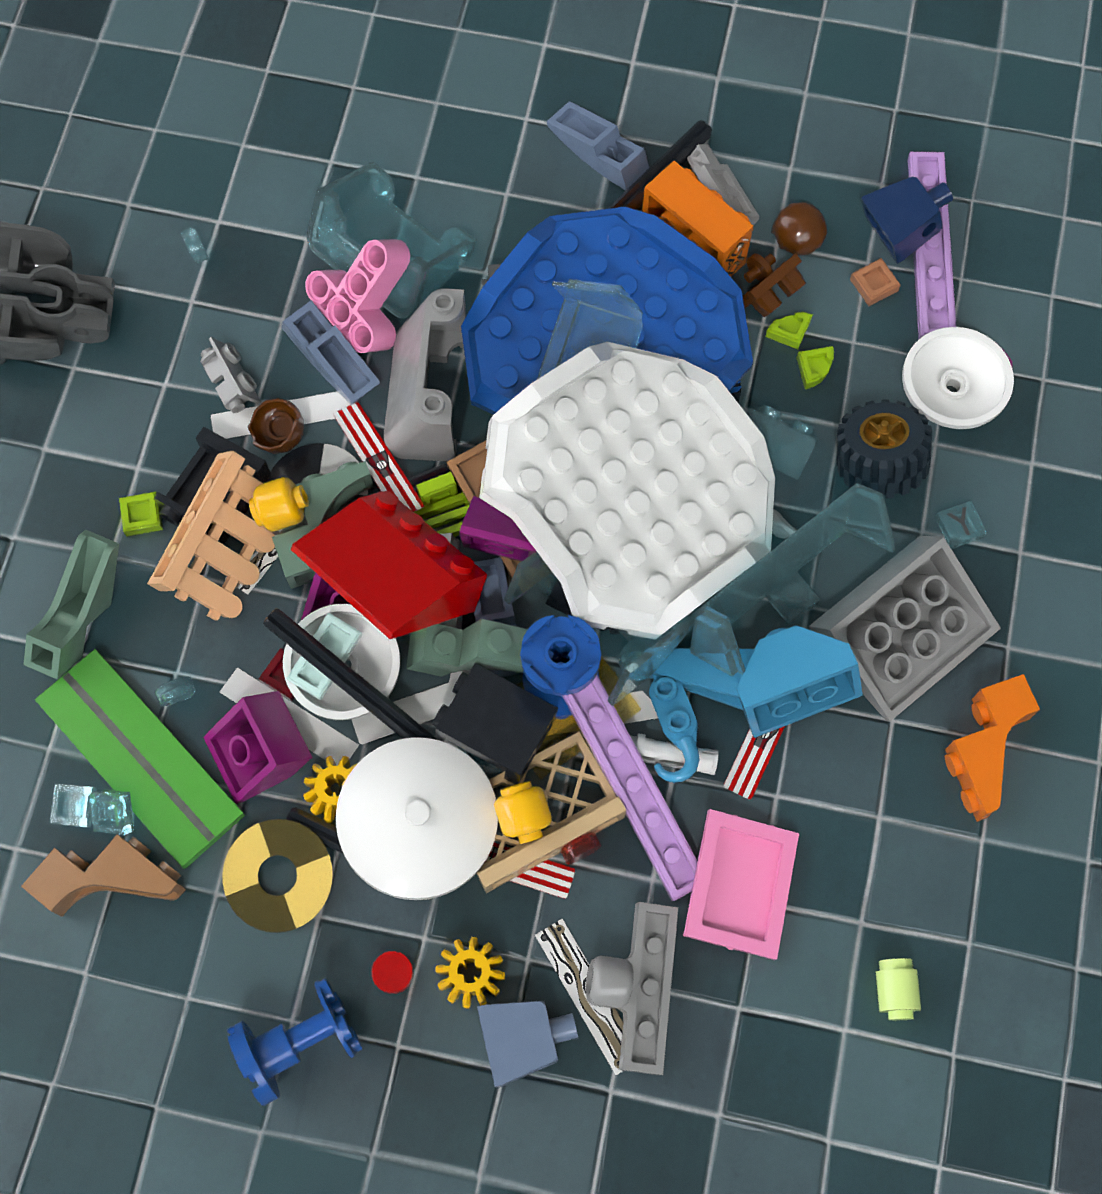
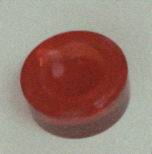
[560,832,602,865]

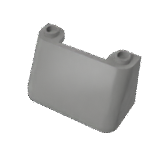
[384,289,467,462]

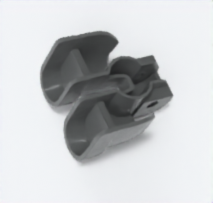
[0,221,115,365]

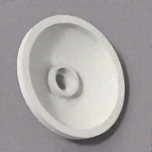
[902,327,1014,429]
[283,604,400,720]

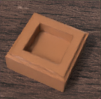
[850,258,901,306]

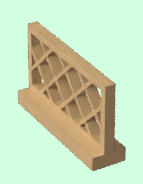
[476,731,626,893]

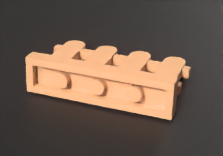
[147,451,275,620]

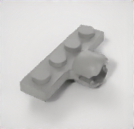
[586,902,678,1075]

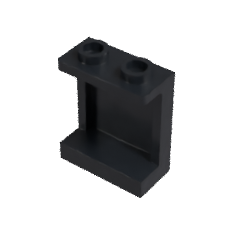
[154,427,271,545]
[432,663,559,784]

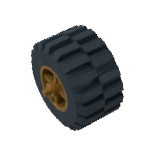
[837,399,932,499]

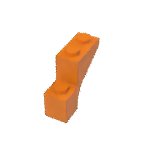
[945,674,1040,822]

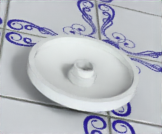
[336,737,498,900]

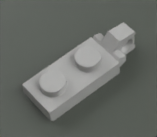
[687,144,759,225]

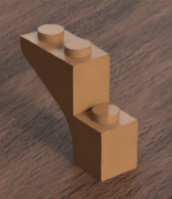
[21,834,186,917]

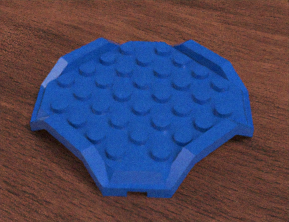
[461,207,753,415]

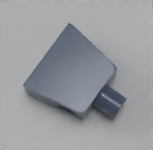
[477,1001,578,1088]

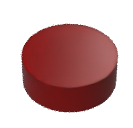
[372,951,413,994]

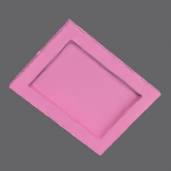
[683,809,799,960]

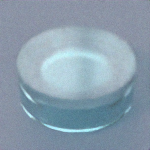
[181,226,209,264]
[154,676,196,706]

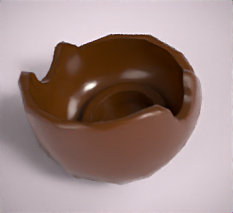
[771,202,827,255]
[247,398,304,454]

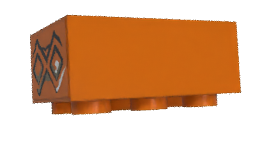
[642,161,754,277]

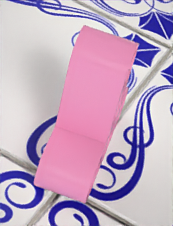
[305,239,410,353]

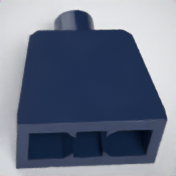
[861,177,953,264]

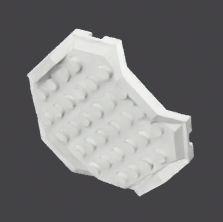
[479,342,775,639]

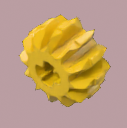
[303,756,358,823]
[435,937,505,1009]

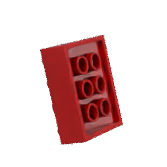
[291,491,488,640]

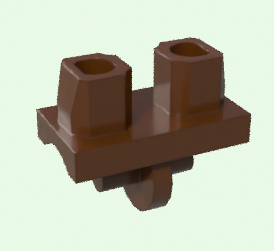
[742,253,806,318]

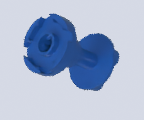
[520,615,601,719]
[227,978,363,1106]

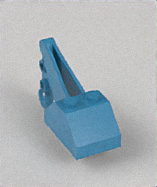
[641,625,863,783]

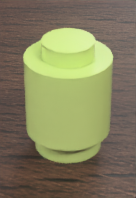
[876,959,921,1020]

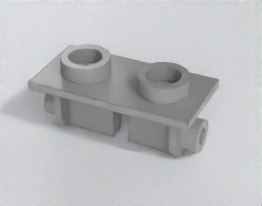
[200,337,261,413]

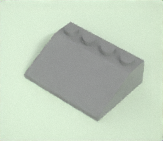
[809,536,1001,722]

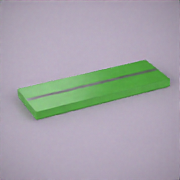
[34,649,246,869]

